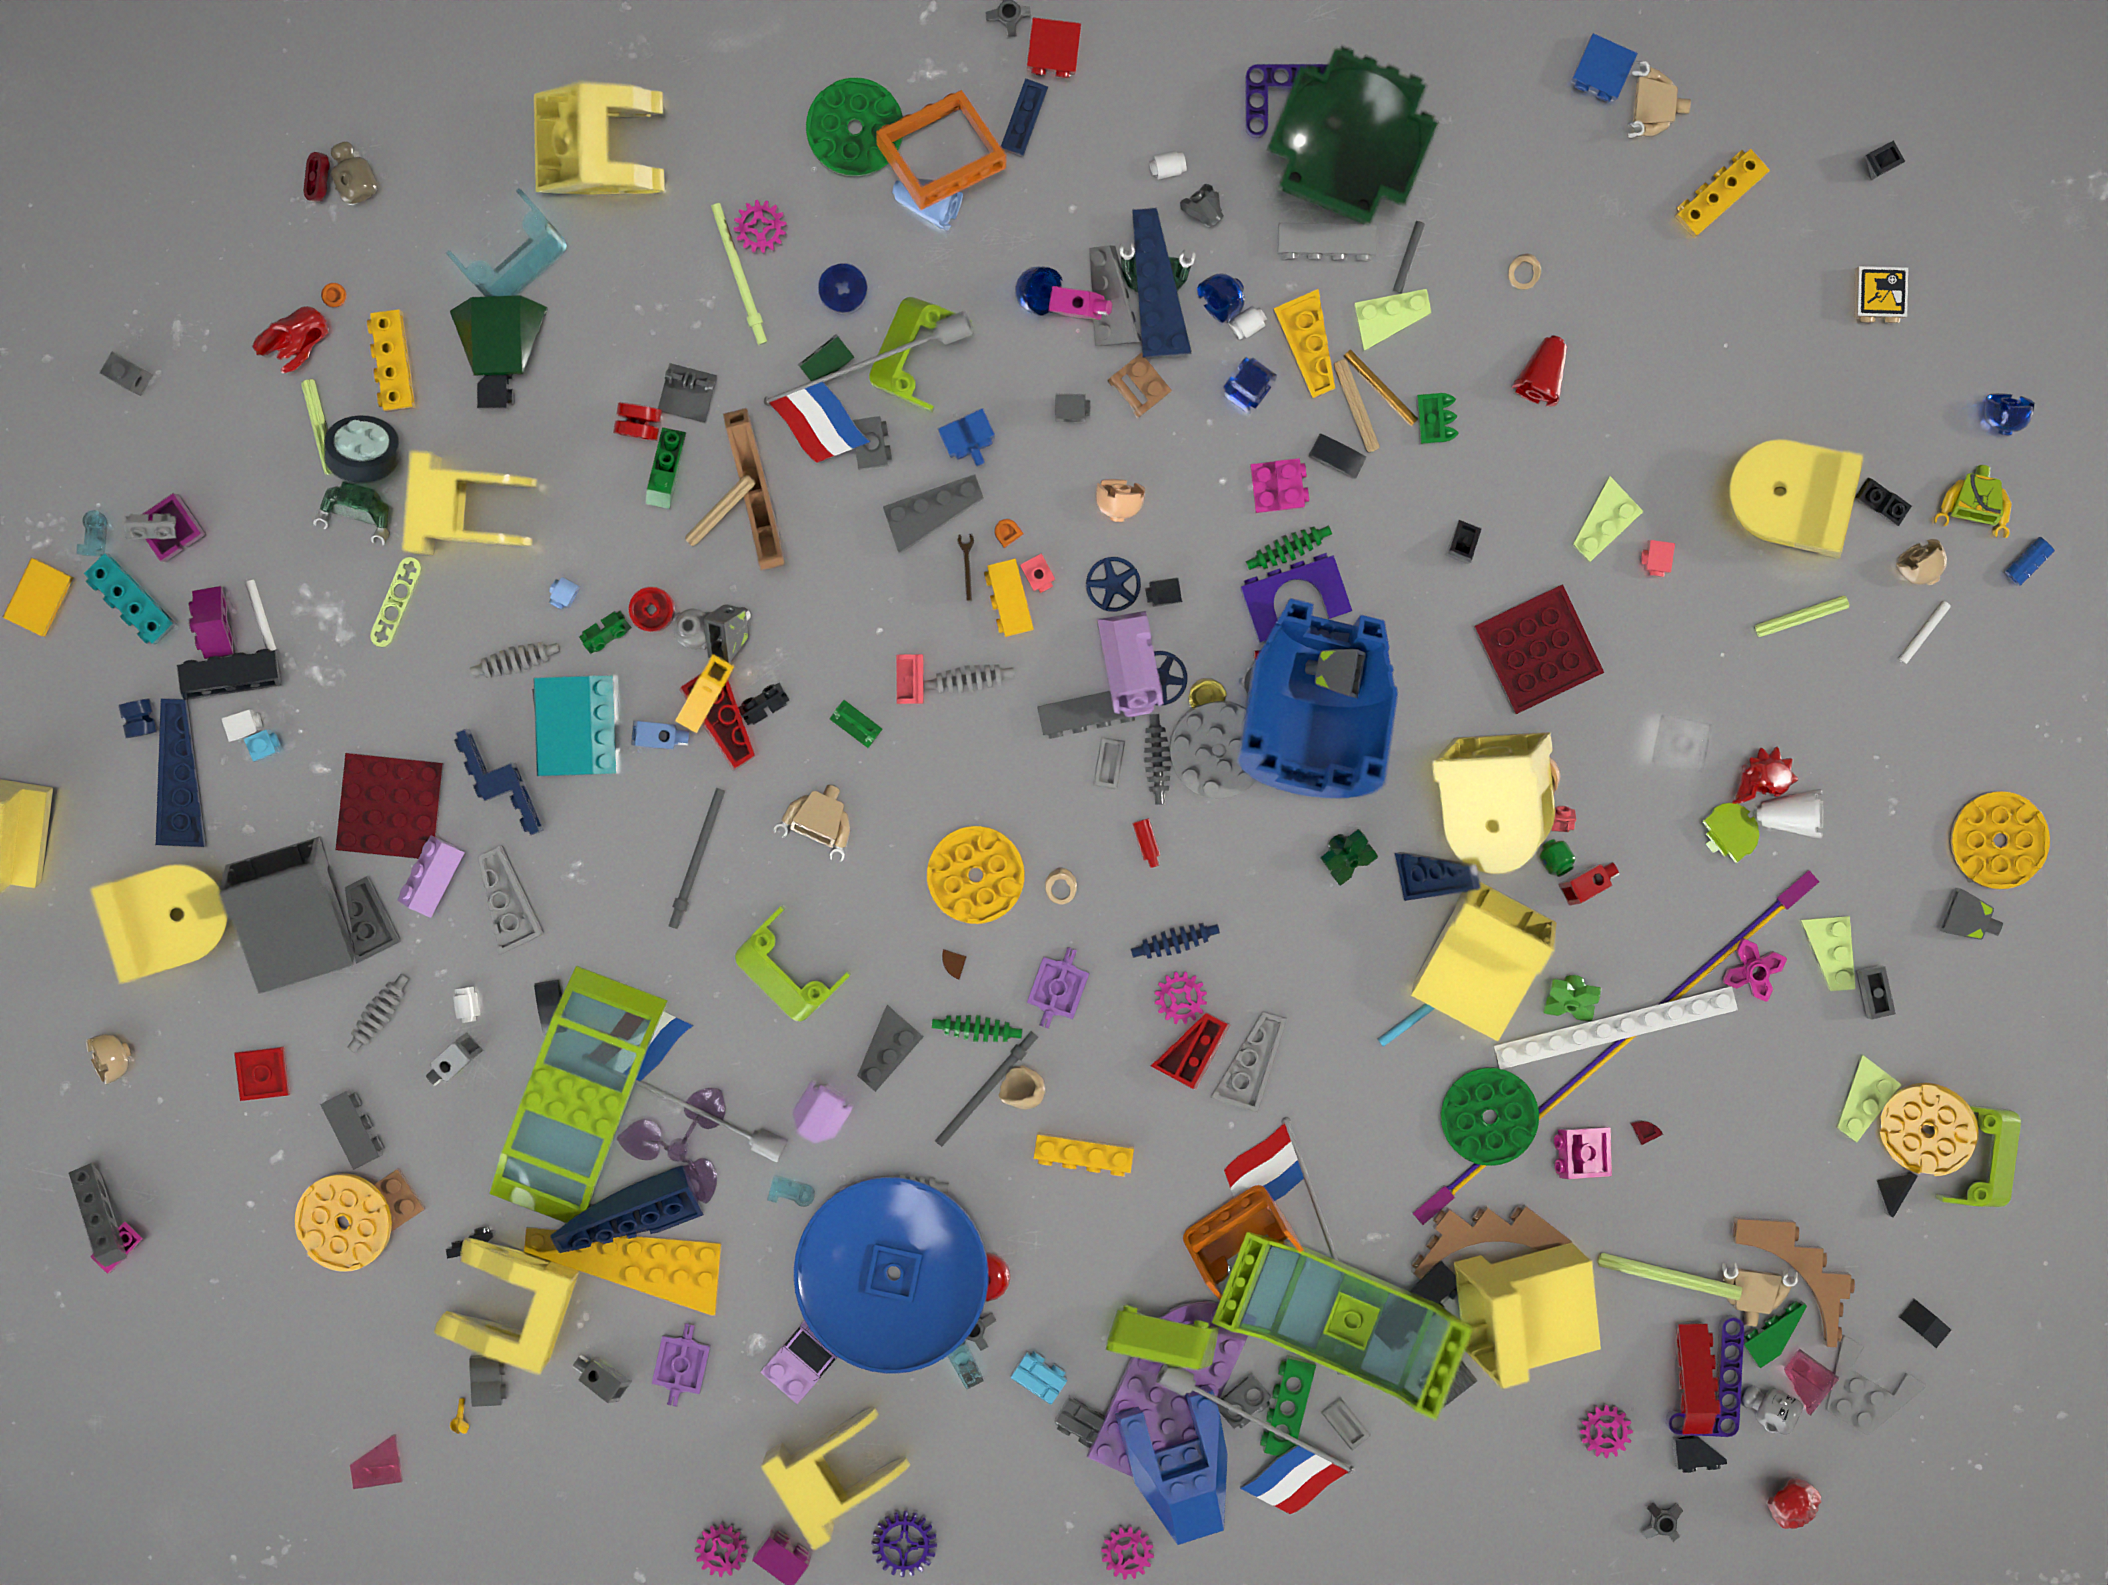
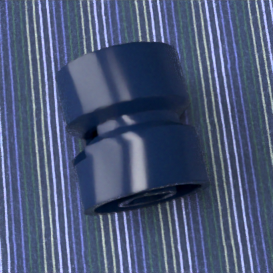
[118,698,157,739]

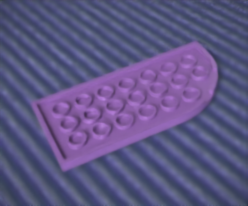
[1087,1301,1256,1477]

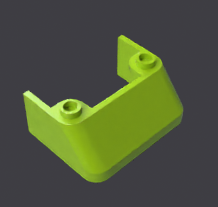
[869,297,972,413]
[735,905,851,1021]
[1936,1104,2021,1207]
[1105,1305,1219,1370]

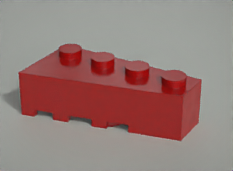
[679,673,755,771]
[1676,1324,1720,1435]

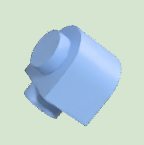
[549,577,580,610]

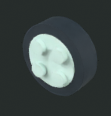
[324,415,399,483]

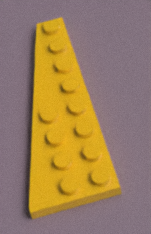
[524,1227,721,1315]

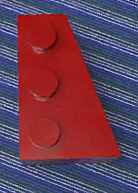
[1151,1013,1230,1090]

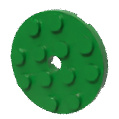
[806,78,903,177]
[1441,1068,1539,1166]

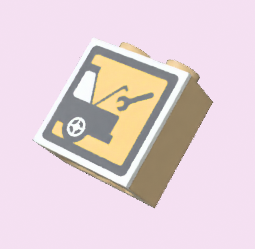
[1854,266,1908,323]

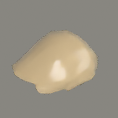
[998,1065,1046,1110]

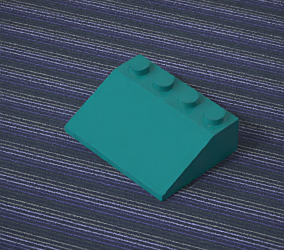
[533,675,616,776]

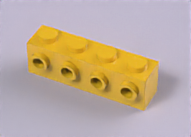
[1675,149,1770,238]
[367,309,415,412]
[1033,1132,1134,1176]

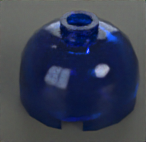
[1015,266,1063,316]
[1197,273,1245,323]
[1985,393,2035,436]

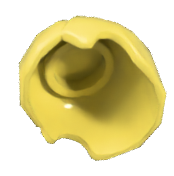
[1188,678,1227,708]

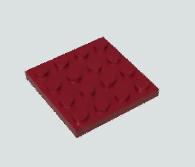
[1474,584,1605,714]
[335,753,444,859]

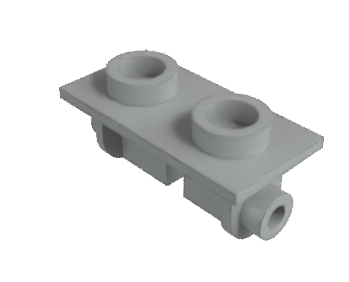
[124,514,176,539]

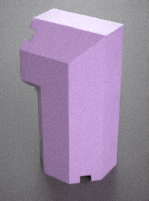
[1097,611,1163,717]
[793,1080,854,1143]

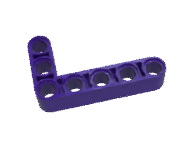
[1245,64,1328,138]
[1666,1315,1744,1437]

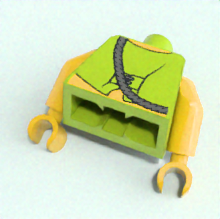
[1934,465,2012,538]

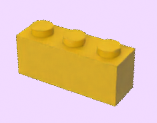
[984,558,1034,637]

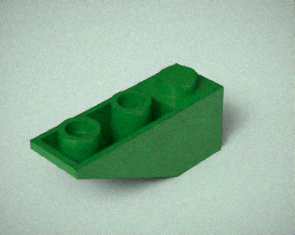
[646,427,686,509]
[1744,1301,1807,1368]

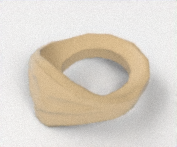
[1509,253,1541,289]
[1045,867,1077,905]

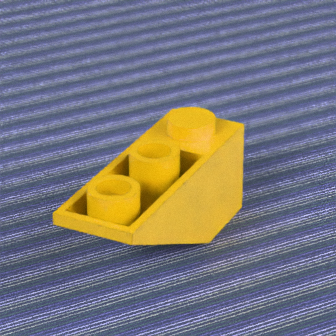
[675,655,734,733]

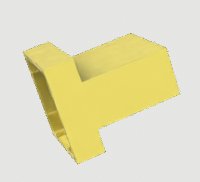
[0,779,53,893]
[1411,882,1557,1041]
[1454,1243,1601,1389]

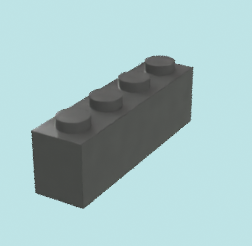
[1037,691,1135,739]

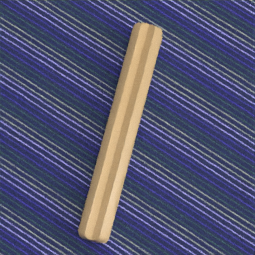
[1334,359,1380,452]
[685,475,755,546]

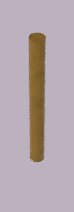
[1344,349,1418,426]

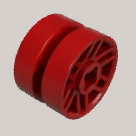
[613,402,662,441]
[629,587,675,632]

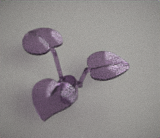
[617,1088,725,1204]

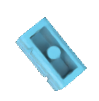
[1010,1351,1067,1405]

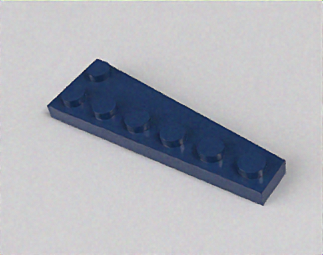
[155,698,205,847]

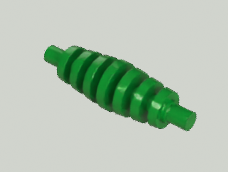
[1246,525,1332,570]
[932,1015,1022,1042]

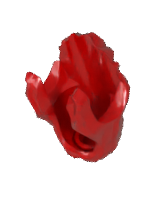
[252,306,328,374]
[1767,1478,1822,1529]

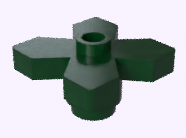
[1320,829,1378,886]

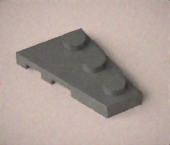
[345,876,401,964]
[857,1005,924,1092]

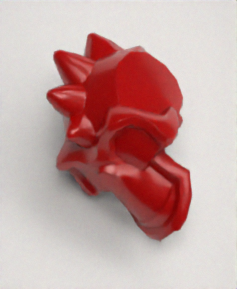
[1732,747,1798,804]

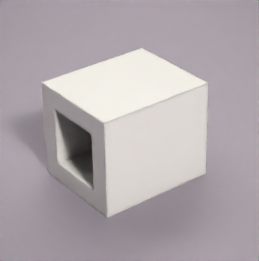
[222,709,262,742]

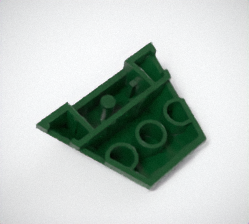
[450,295,548,376]

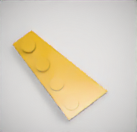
[1273,289,1335,399]

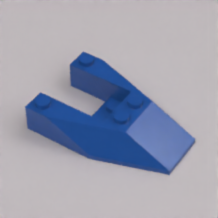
[1115,1385,1228,1545]

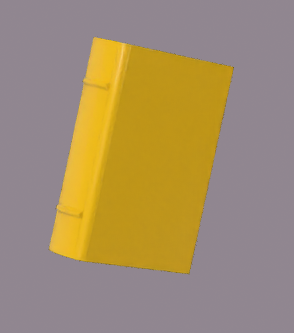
[2,557,74,637]

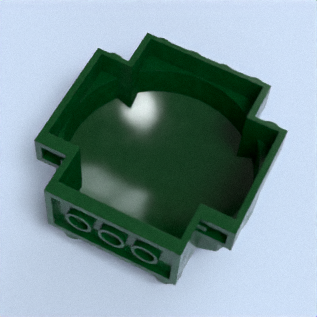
[1267,46,1439,226]

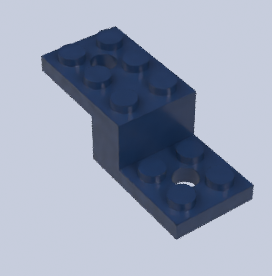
[454,729,544,835]

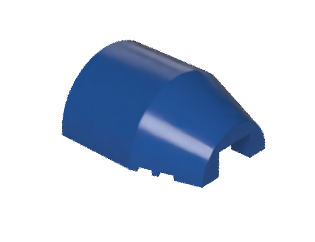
[1238,598,1398,798]

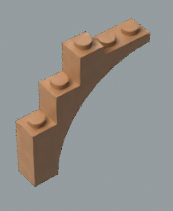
[723,408,785,570]
[1411,1204,1572,1280]
[1732,1217,1855,1348]

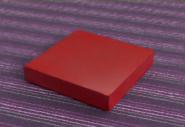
[234,1047,290,1101]

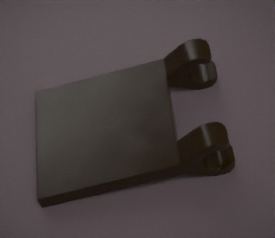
[957,534,974,602]

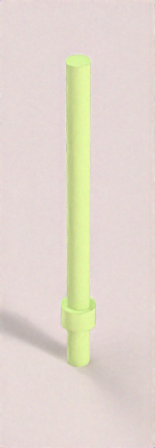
[711,203,767,345]

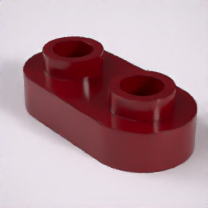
[303,152,330,202]

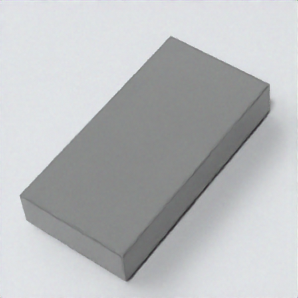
[1093,737,1125,789]
[1321,1397,1371,1451]

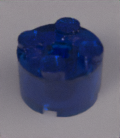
[818,263,868,315]
[1223,357,1277,415]

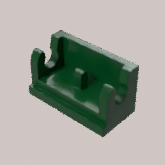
[798,334,854,381]

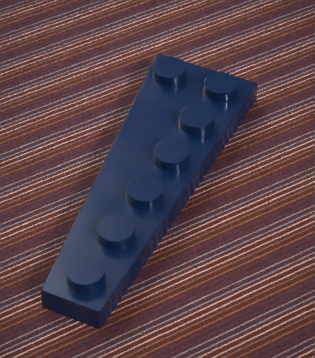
[1132,208,1191,358]

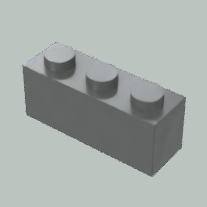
[320,1090,383,1170]

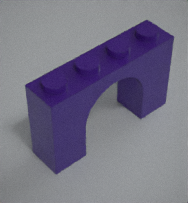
[1240,553,1352,643]

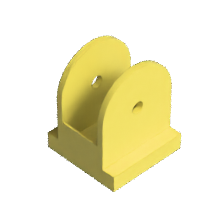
[1730,440,1863,559]
[403,451,537,555]
[1433,732,1555,874]
[90,865,227,984]
[761,1407,910,1550]

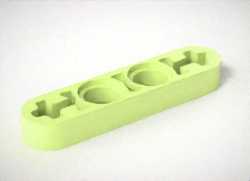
[370,557,422,647]

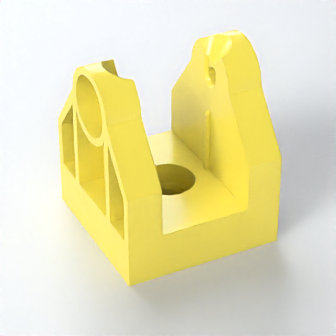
[534,83,665,195]
[434,1238,579,1374]

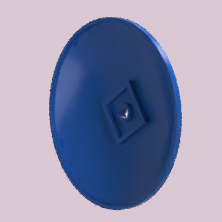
[794,1177,989,1374]

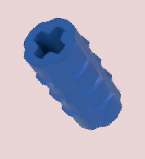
[2005,537,2055,586]

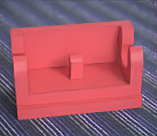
[896,654,924,704]

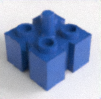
[938,408,995,466]

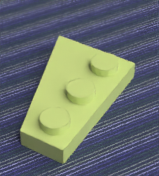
[1354,289,1431,351]
[1573,476,1644,562]
[1800,916,1856,991]
[1836,1054,1902,1142]

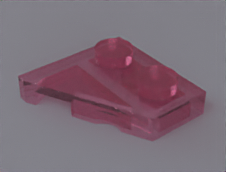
[1784,1348,1839,1416]
[350,1435,403,1489]

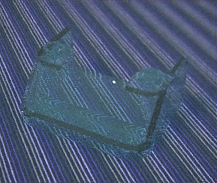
[446,188,567,297]

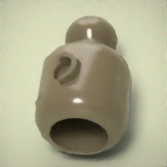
[331,141,377,204]

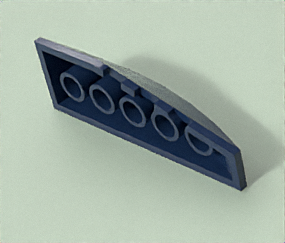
[550,1165,704,1253]

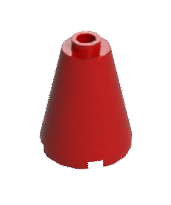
[1512,335,1567,407]

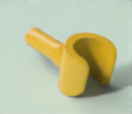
[450,1398,469,1434]

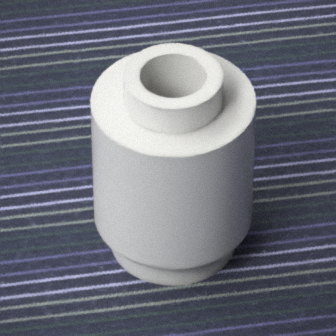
[1149,151,1187,180]
[1229,306,1267,340]
[453,987,480,1023]

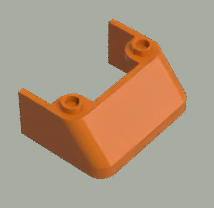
[1183,1185,1304,1300]

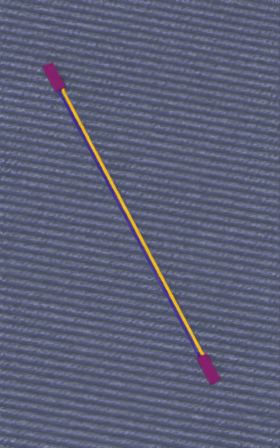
[1412,870,1819,1225]

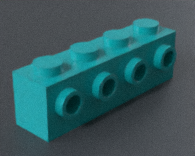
[83,553,177,644]

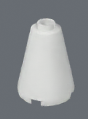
[1757,789,1823,838]

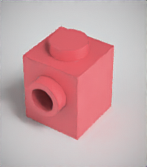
[1641,540,1675,577]
[1020,553,1055,593]

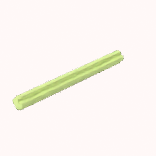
[1598,1253,1742,1300]

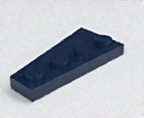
[1395,852,1481,901]

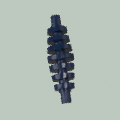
[1131,923,1220,959]

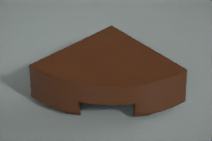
[942,949,967,980]

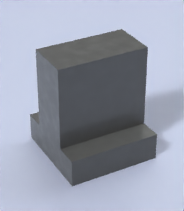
[219,837,355,994]

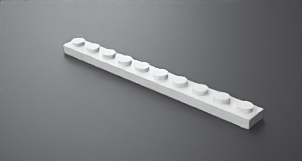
[1494,986,1738,1069]

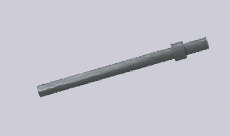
[668,788,725,929]
[935,1031,1038,1147]

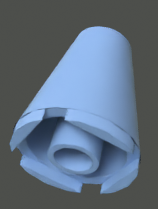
[892,178,963,231]

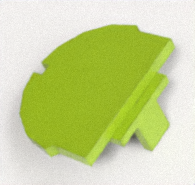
[1702,803,1760,863]

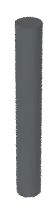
[1393,221,1425,294]

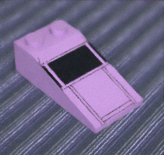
[760,1320,837,1404]

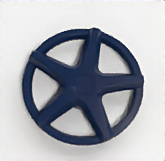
[1086,557,1141,612]
[1154,651,1188,706]

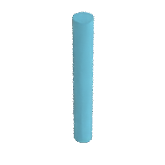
[1378,1004,1435,1047]

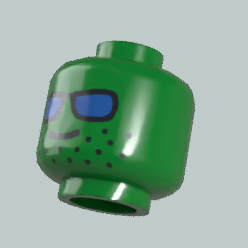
[1539,839,1576,877]

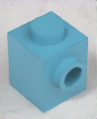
[244,729,280,762]

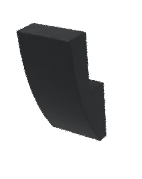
[1309,434,1366,478]
[1855,477,1912,526]
[534,980,568,1035]
[446,1227,496,1259]

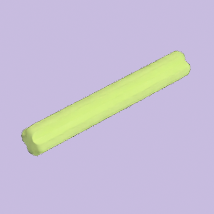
[301,379,333,475]
[1755,596,1849,637]

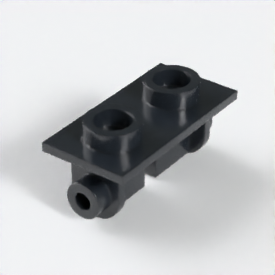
[738,683,790,725]

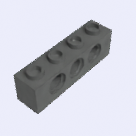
[69,1163,127,1267]

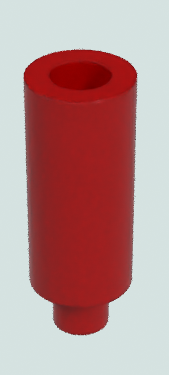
[1132,818,1161,868]

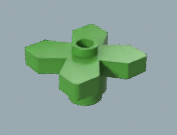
[1544,975,1601,1022]

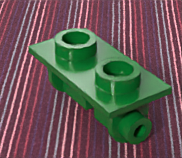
[579,611,632,654]
[829,700,882,748]

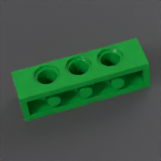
[1260,1355,1316,1457]

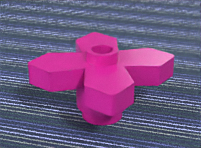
[1722,938,1787,1002]

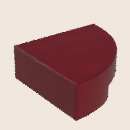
[1630,1120,1664,1145]

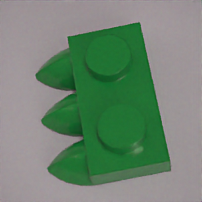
[1417,393,1459,444]

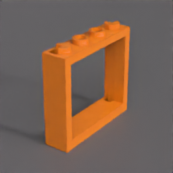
[876,90,1006,210]

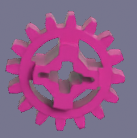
[733,200,787,254]
[1154,971,1207,1024]
[1579,1404,1633,1458]
[695,1523,748,1577]
[1101,1525,1154,1580]

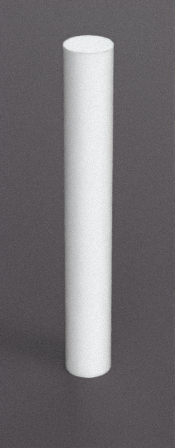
[245,580,276,651]
[1899,600,1951,664]

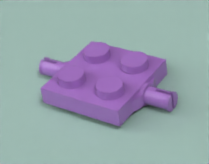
[1027,947,1090,1029]
[652,1323,710,1407]

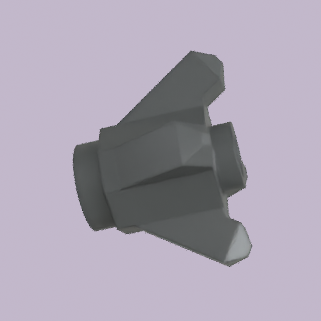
[986,0,1031,37]
[1180,184,1224,227]
[966,1313,996,1351]
[1641,1502,1683,1542]

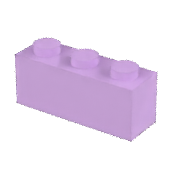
[397,835,464,918]

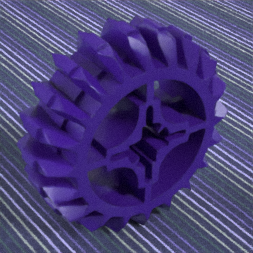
[871,1510,937,1577]

